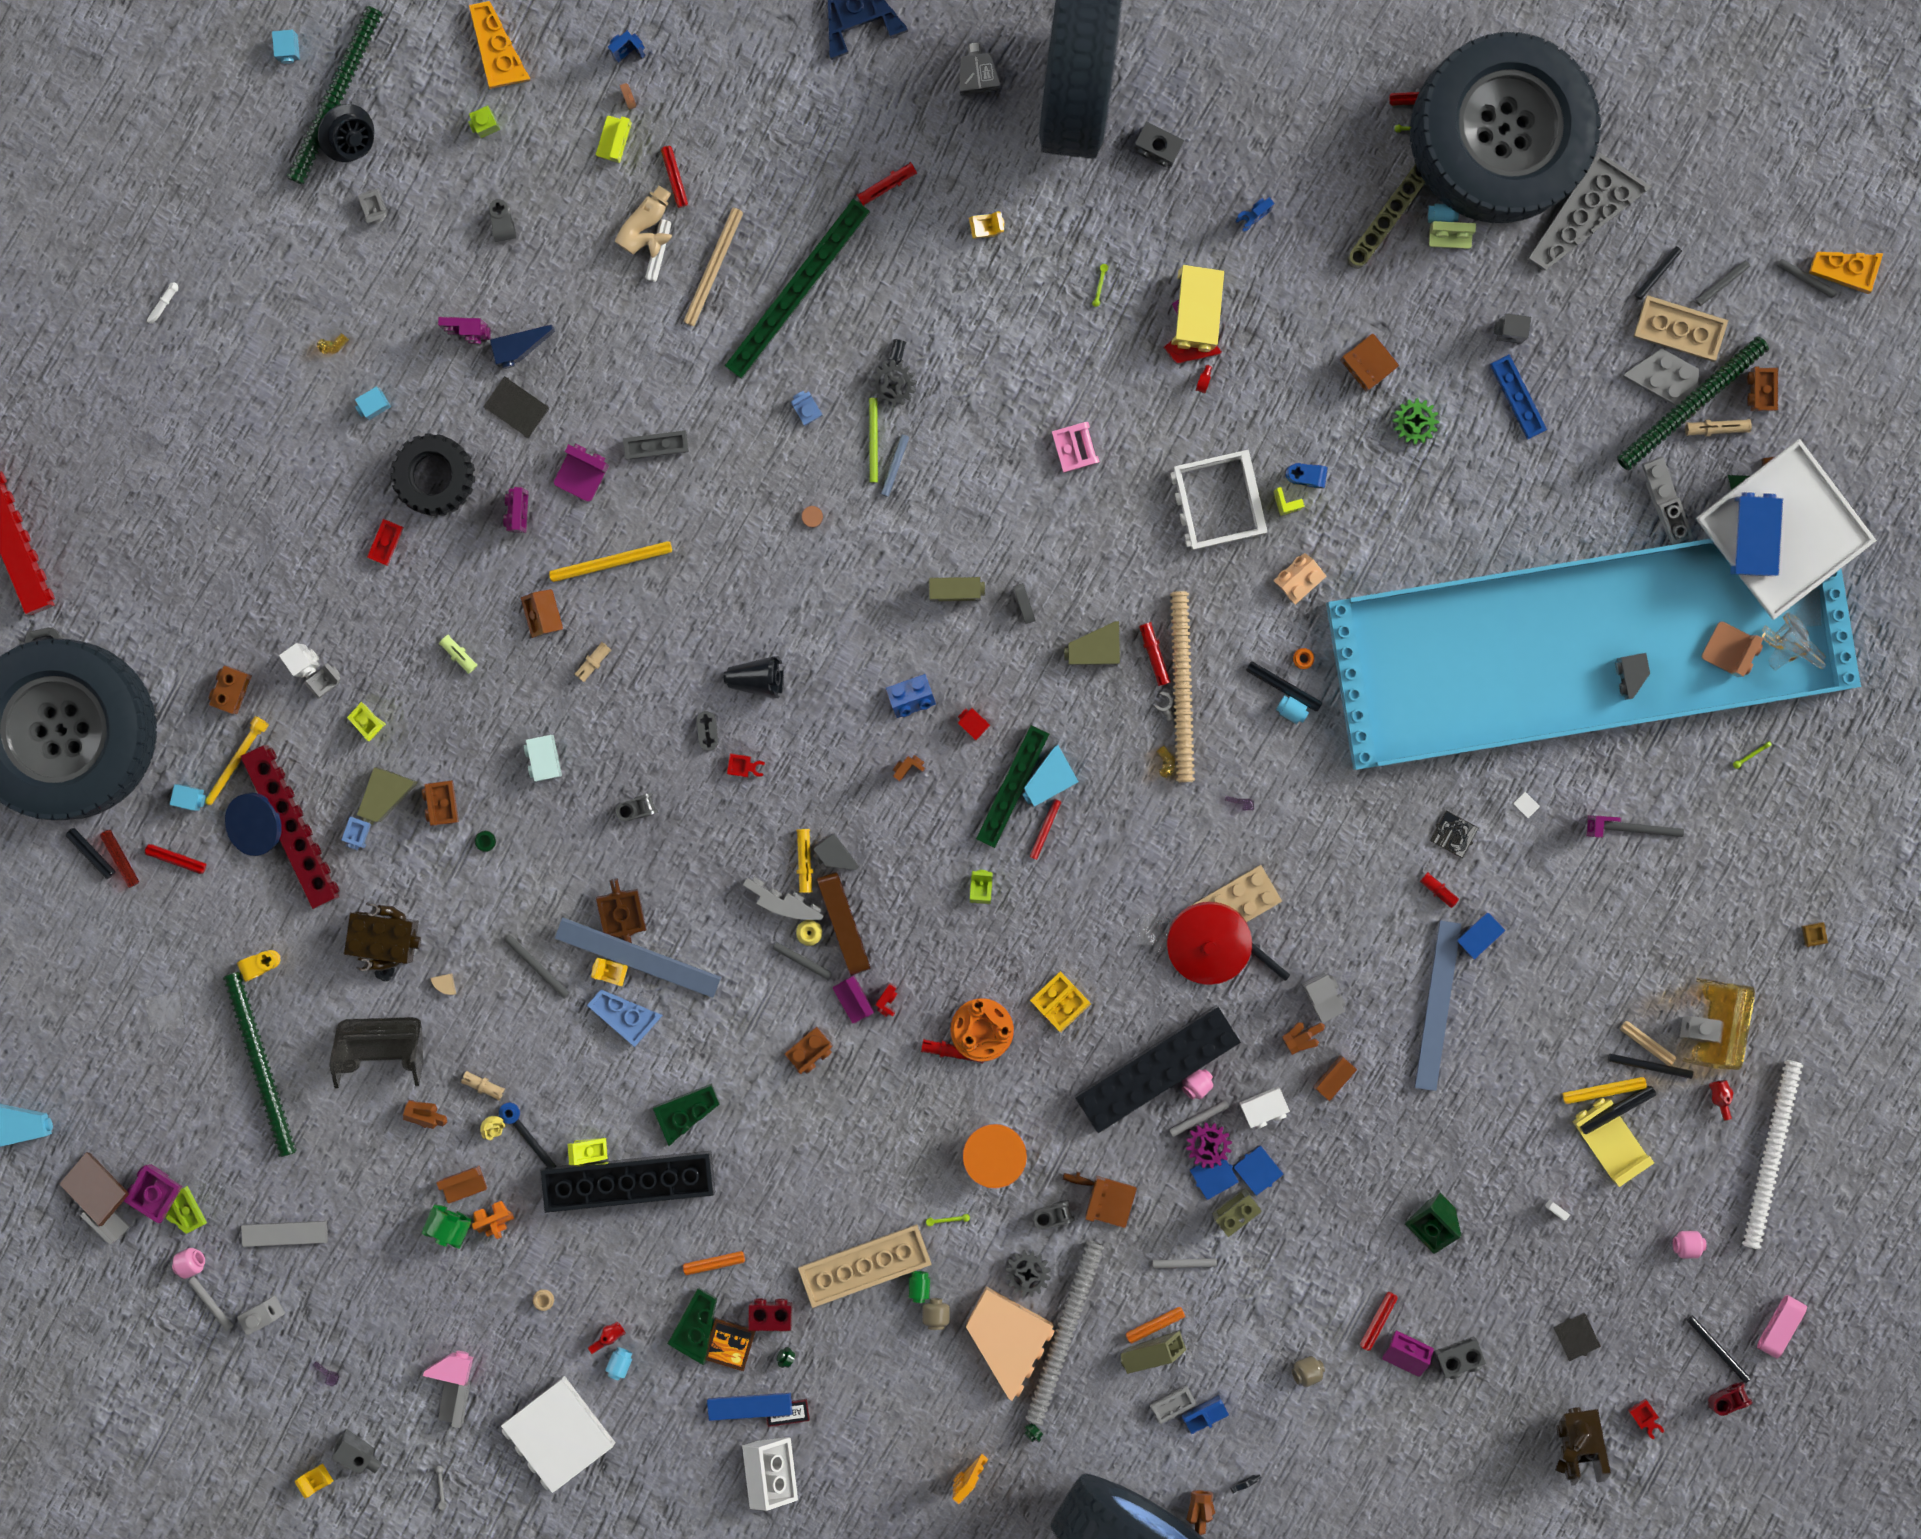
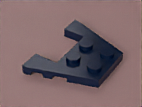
[828,0,908,60]

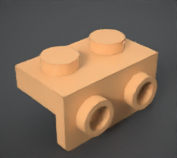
[1274,553,1327,605]

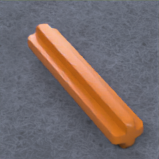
[683,1251,745,1275]
[1126,1307,1185,1344]

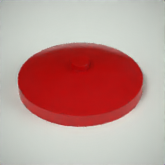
[1167,902,1252,985]

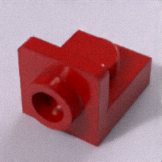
[875,983,898,1017]

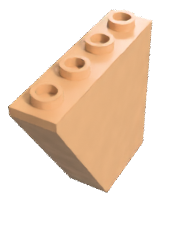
[966,1286,1055,1401]

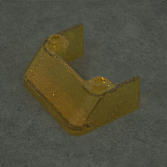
[1682,978,1755,1070]

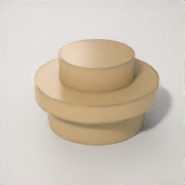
[533,1289,554,1311]

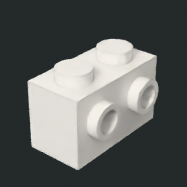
[279,643,320,678]
[1239,1086,1290,1129]

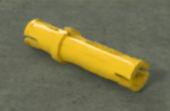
[796,829,813,893]

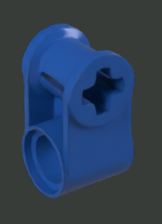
[1285,463,1328,488]

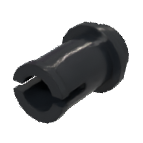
[887,339,907,365]

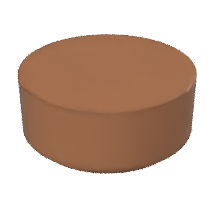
[802,506,823,528]

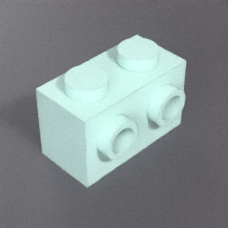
[524,735,562,781]

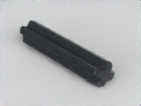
[65,828,116,879]

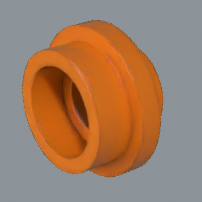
[1293,648,1314,669]

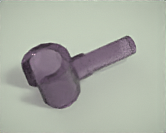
[1225,796,1254,811]
[313,1361,339,1386]

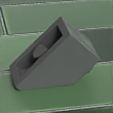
[813,834,859,870]

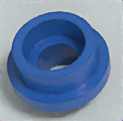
[499,1102,520,1124]

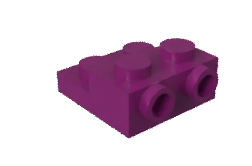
[438,317,491,345]
[503,487,529,533]
[124,1164,183,1223]

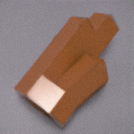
[1282,1022,1325,1055]
[403,1100,447,1129]
[1186,1490,1215,1535]

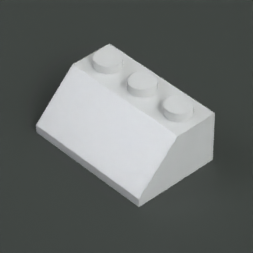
[742,1437,798,1511]

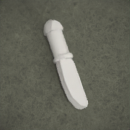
[147,282,178,324]

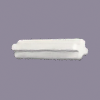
[645,219,671,282]

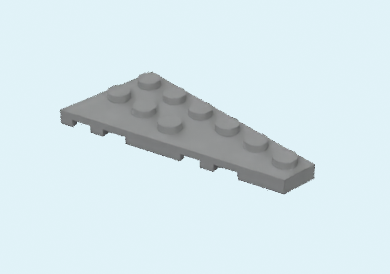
[1528,152,1652,271]

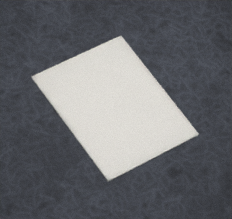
[1513,792,1540,818]

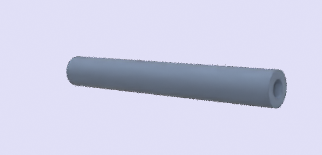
[881,434,909,497]

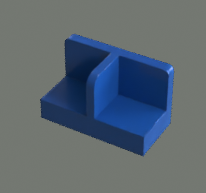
[1457,913,1506,960]
[1182,1395,1229,1435]

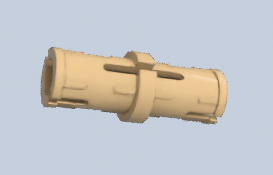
[574,641,612,682]
[461,1071,505,1101]

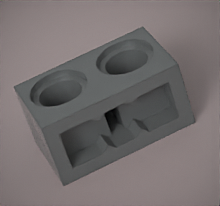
[1435,1336,1486,1379]

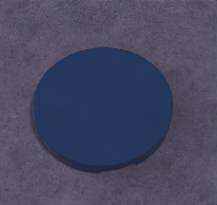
[225,793,282,856]

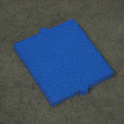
[1233,1145,1284,1196]
[1190,1152,1239,1200]

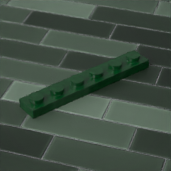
[976,725,1050,848]

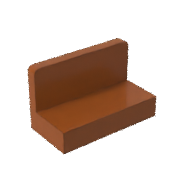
[520,589,563,638]
[1313,1055,1357,1101]
[436,1166,488,1203]

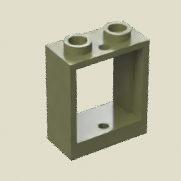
[929,577,985,602]
[1212,1188,1262,1237]

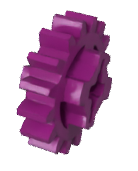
[1186,1122,1232,1169]

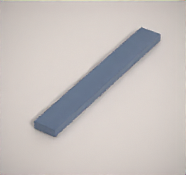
[555,918,721,998]
[1414,920,1461,1091]

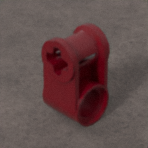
[1708,1382,1752,1416]

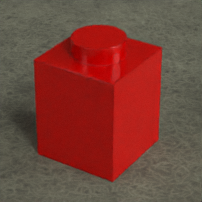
[958,708,990,740]

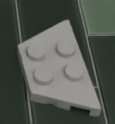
[1623,349,1699,416]

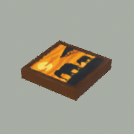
[706,1318,756,1372]

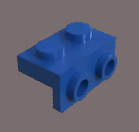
[608,30,645,63]
[886,674,936,718]

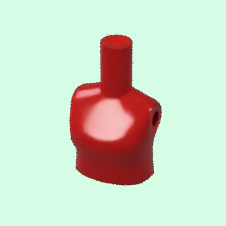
[1709,1080,1734,1121]
[588,1322,626,1354]

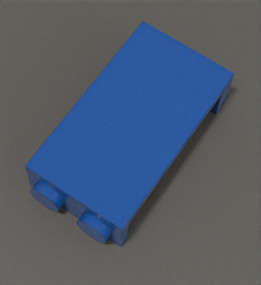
[1730,492,1783,576]

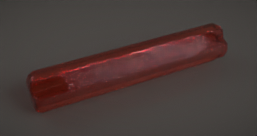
[100,830,139,888]

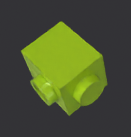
[468,105,500,138]

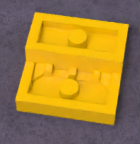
[1030,971,1091,1033]

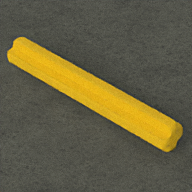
[1563,1077,1647,1104]

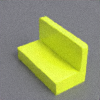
[596,116,632,163]
[1274,487,1305,516]

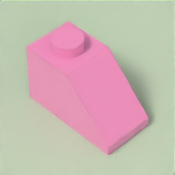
[423,1351,473,1386]

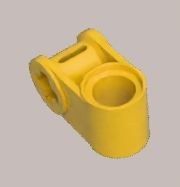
[237,950,281,982]

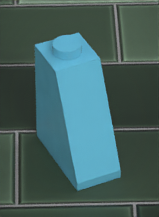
[1023,745,1079,807]
[0,1104,53,1147]

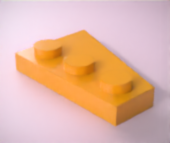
[1809,252,1883,294]
[952,1454,988,1504]

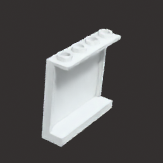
[501,1376,615,1493]

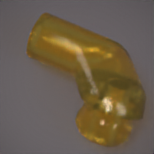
[317,333,349,354]
[1156,745,1175,778]

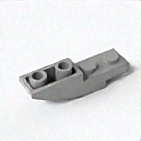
[1642,456,1693,544]
[743,876,824,920]

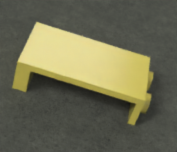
[1171,265,1224,352]
[1572,1098,1654,1187]

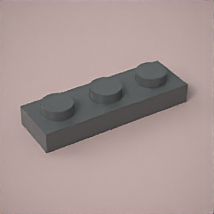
[623,430,689,460]

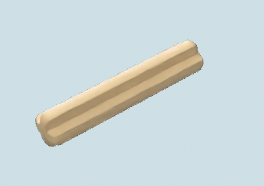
[1620,1021,1676,1066]

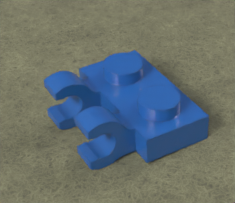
[1235,197,1275,232]

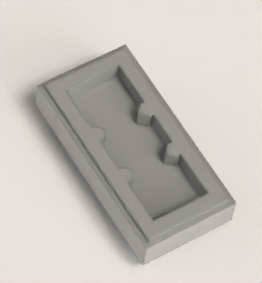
[1150,1385,1197,1425]

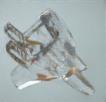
[1762,611,1826,671]

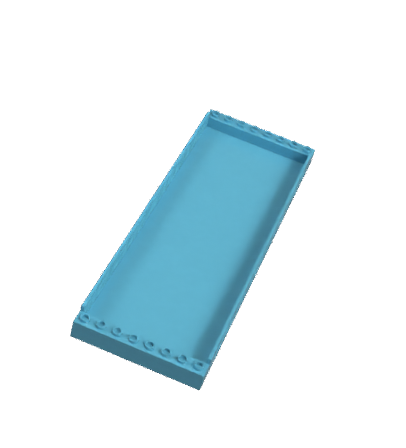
[1326,539,1861,770]

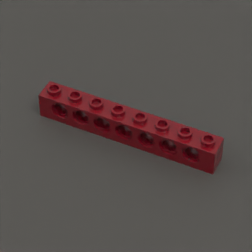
[240,745,340,909]

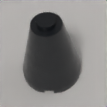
[723,656,784,698]

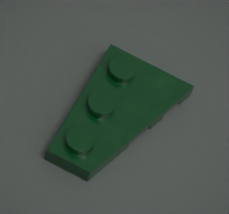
[653,1083,720,1146]
[667,1288,717,1365]

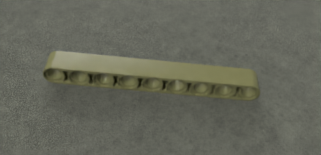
[1348,164,1425,269]

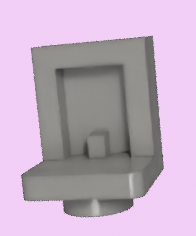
[358,188,387,224]
[305,663,341,699]

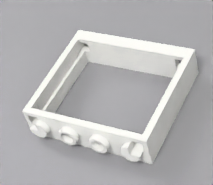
[1170,450,1267,551]

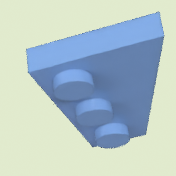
[587,990,663,1047]

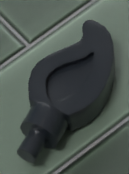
[1230,1474,1261,1494]

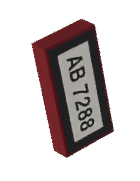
[766,1399,810,1427]

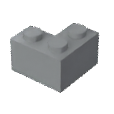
[1301,972,1346,1023]

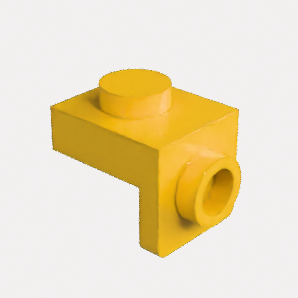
[969,211,1004,239]
[591,958,628,986]
[295,1463,334,1499]

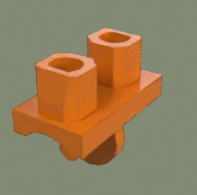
[472,1201,514,1239]

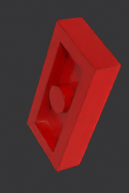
[367,519,404,566]

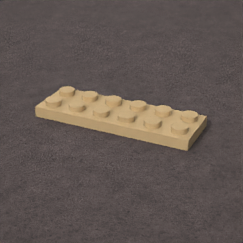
[798,1224,932,1308]

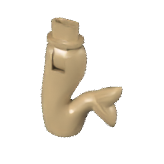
[615,185,672,258]

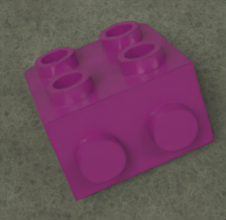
[554,443,609,502]

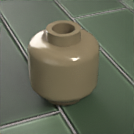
[923,1298,950,1330]
[1292,1356,1325,1387]

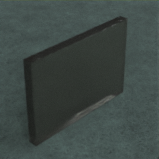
[483,376,549,439]

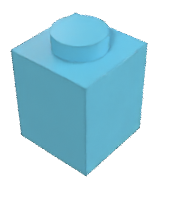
[272,30,300,64]
[355,386,391,420]
[170,784,206,811]

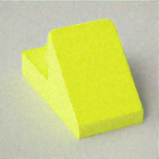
[347,702,386,741]
[567,1138,608,1165]

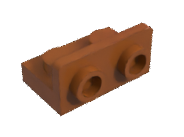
[785,1027,833,1074]

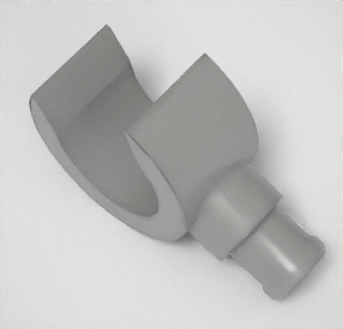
[1154,692,1174,721]

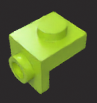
[969,870,993,904]

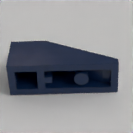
[490,324,555,369]

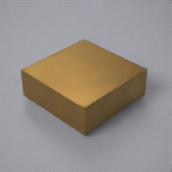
[1801,922,1828,947]

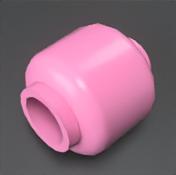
[1182,1069,1213,1100]
[1673,1231,1706,1259]
[172,1248,205,1279]

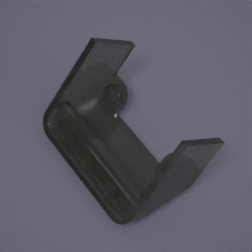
[329,1017,423,1088]

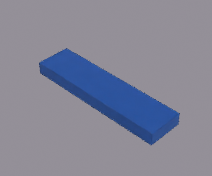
[1489,354,1547,440]
[707,1393,793,1421]

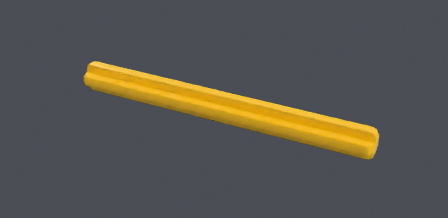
[549,541,672,582]

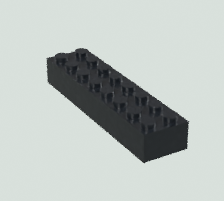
[1074,1005,1241,1133]
[540,1150,716,1213]

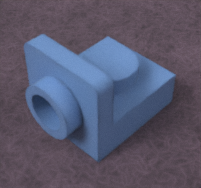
[791,391,823,426]
[342,817,371,850]

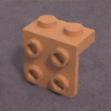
[1701,622,1763,677]

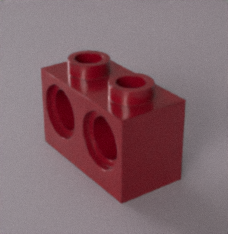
[749,1298,792,1331]

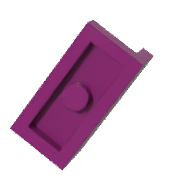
[1586,815,1621,838]
[833,975,875,1024]
[1382,1330,1434,1377]

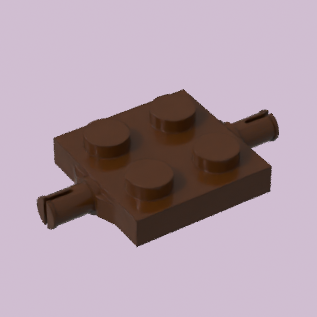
[596,878,647,943]

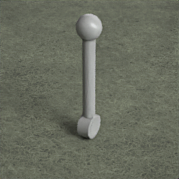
[435,1466,447,1510]

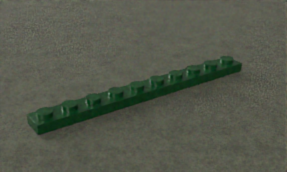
[725,198,870,379]

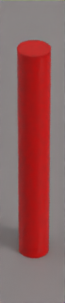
[1029,799,1061,860]

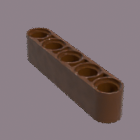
[817,871,871,976]

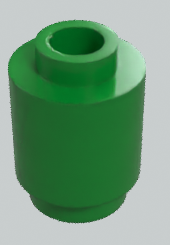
[908,1271,930,1303]

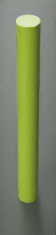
[869,398,878,483]

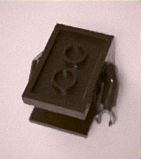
[344,902,421,971]
[1555,1407,1611,1486]

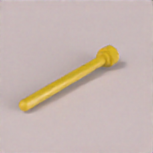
[205,716,269,805]

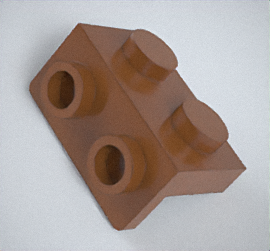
[1747,367,1778,411]
[892,755,926,781]
[422,780,459,826]

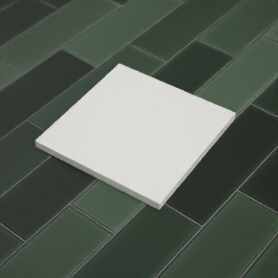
[1695,439,1877,620]

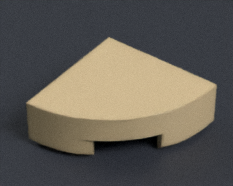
[431,973,456,995]

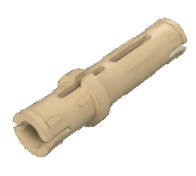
[1685,419,1752,436]

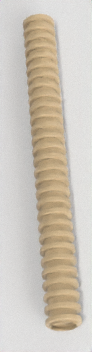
[1170,591,1195,782]

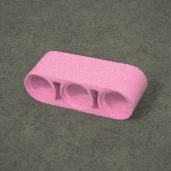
[1757,1295,1807,1359]

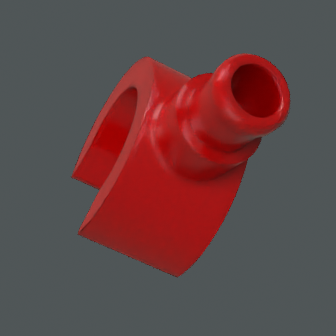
[1196,365,1212,393]

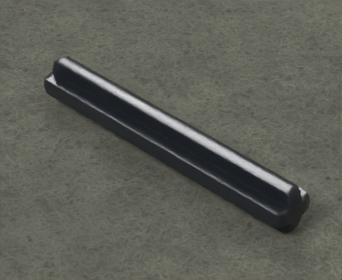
[1246,661,1322,711]
[1580,1086,1656,1134]

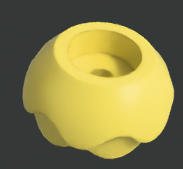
[796,920,822,946]
[480,1116,505,1140]

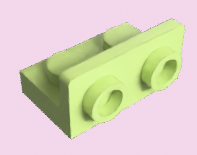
[1429,221,1476,249]

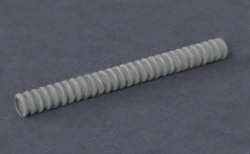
[1025,1240,1104,1425]

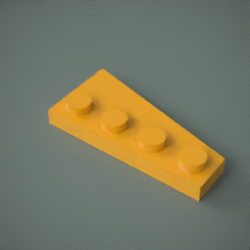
[469,1,530,89]

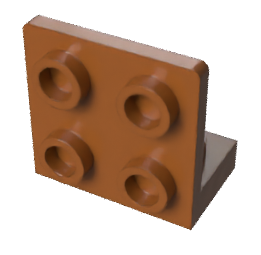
[1340,334,1399,393]
[1085,1175,1137,1228]

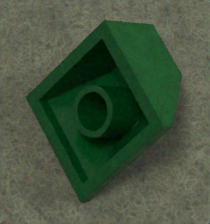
[1405,1192,1462,1254]

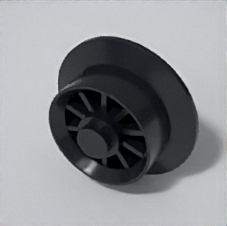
[318,104,374,163]

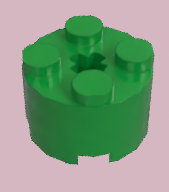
[421,1204,471,1249]

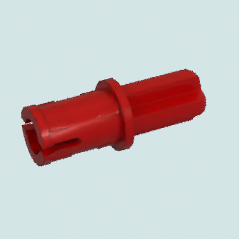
[1420,872,1459,908]

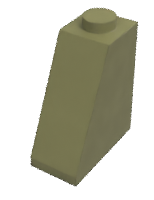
[1064,621,1120,665]
[357,767,418,825]
[1120,1330,1186,1374]

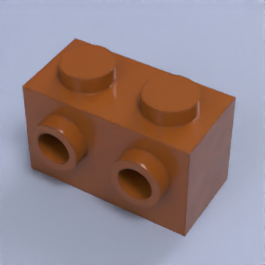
[208,666,252,714]

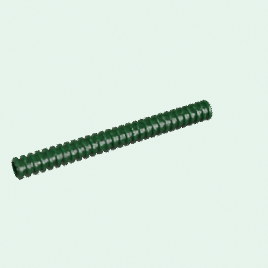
[286,6,383,184]
[1617,336,1769,471]
[223,972,297,1157]

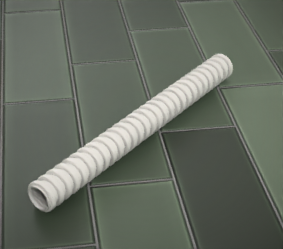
[1742,1060,1803,1249]

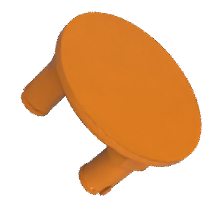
[950,998,1014,1062]
[963,1124,1027,1188]

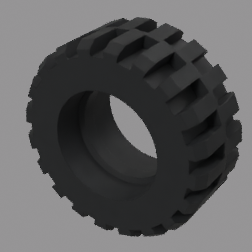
[390,433,475,516]

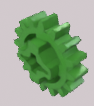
[1392,398,1440,445]

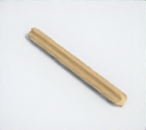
[684,208,743,326]

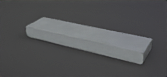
[241,1221,328,1247]

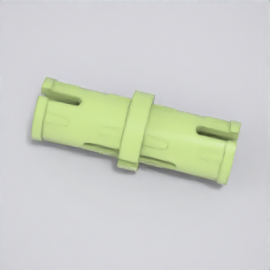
[439,635,478,674]

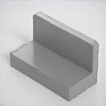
[80,1210,131,1244]
[438,1381,471,1428]

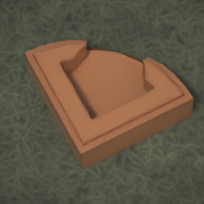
[620,83,636,110]

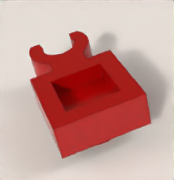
[727,753,765,777]
[1628,1399,1664,1439]

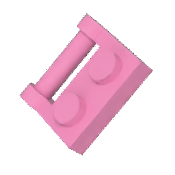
[1052,422,1100,473]

